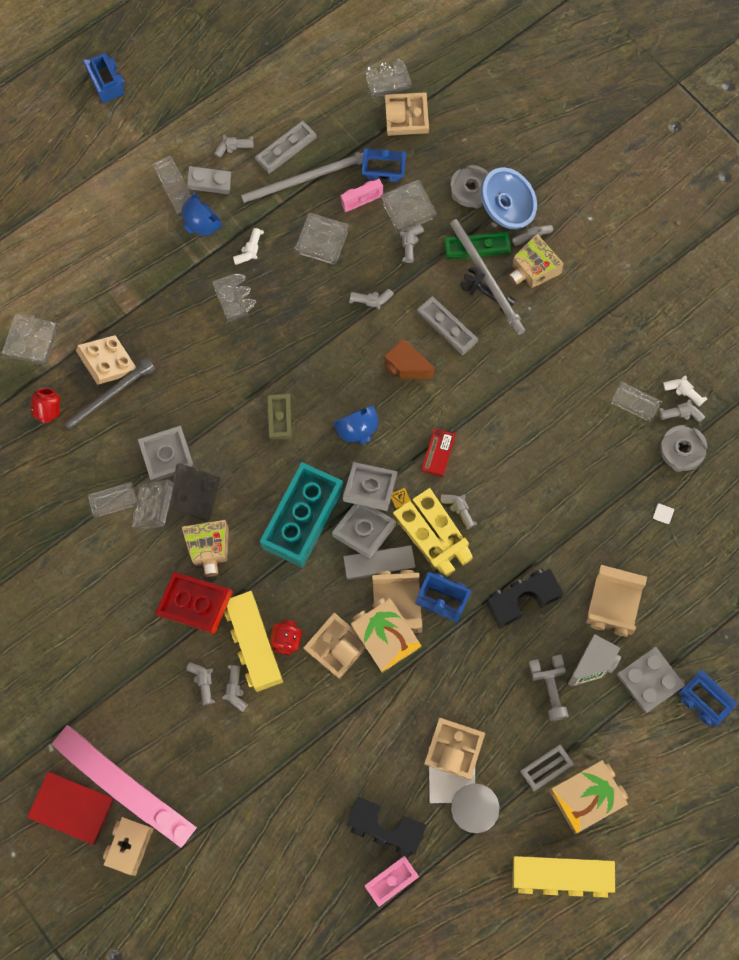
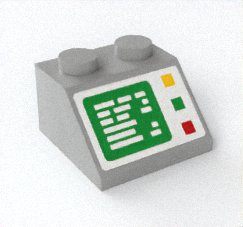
[568,634,621,687]

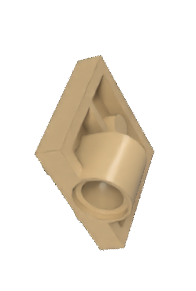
[385,92,429,136]
[76,335,136,385]
[304,613,366,680]
[424,718,485,780]

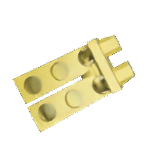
[393,488,473,578]

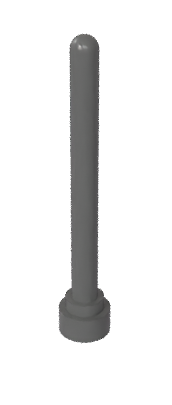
[65,356,156,429]

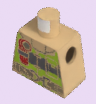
[508,234,564,288]
[182,520,229,577]

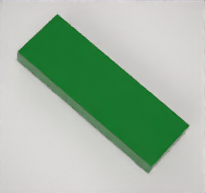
[444,232,511,260]

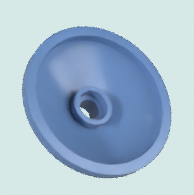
[481,167,537,229]

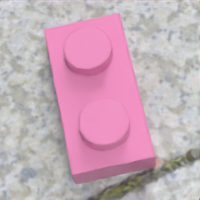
[341,179,383,212]
[365,856,419,907]

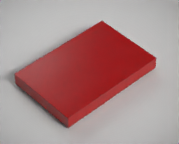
[155,572,233,634]
[27,772,114,845]

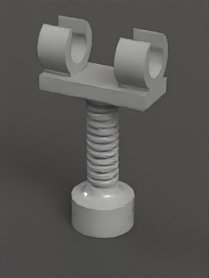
[529,655,569,721]

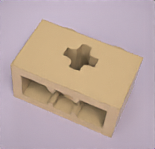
[103,817,154,876]

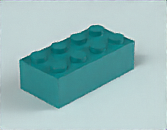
[260,462,344,568]

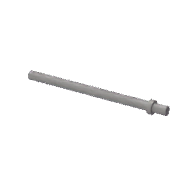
[241,152,363,203]
[450,219,525,335]

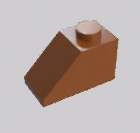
[384,339,435,379]

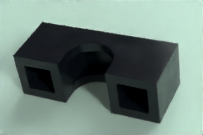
[487,569,563,629]
[347,797,427,857]

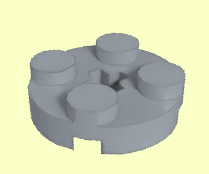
[450,165,488,208]
[660,425,707,472]

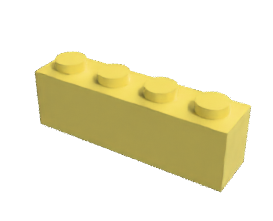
[224,591,283,692]
[512,856,615,898]

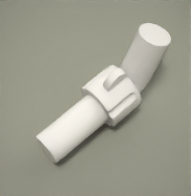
[233,228,264,265]
[663,375,707,407]

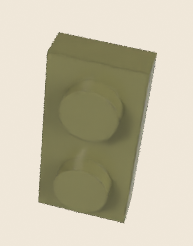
[268,394,292,440]

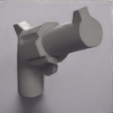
[214,135,254,158]
[400,224,424,263]
[512,225,553,246]
[349,289,394,310]
[659,399,705,423]
[441,494,477,529]
[186,662,215,705]
[222,665,248,712]

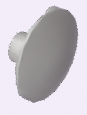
[451,783,500,833]

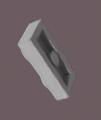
[187,166,231,194]

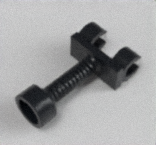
[460,267,516,314]

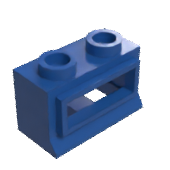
[83,53,125,104]
[362,148,406,182]
[415,572,472,623]
[678,670,738,727]

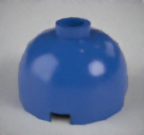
[181,193,223,236]
[333,405,379,445]

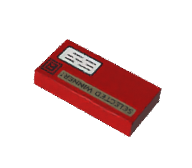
[422,428,456,477]

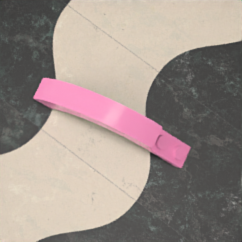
[52,725,196,848]

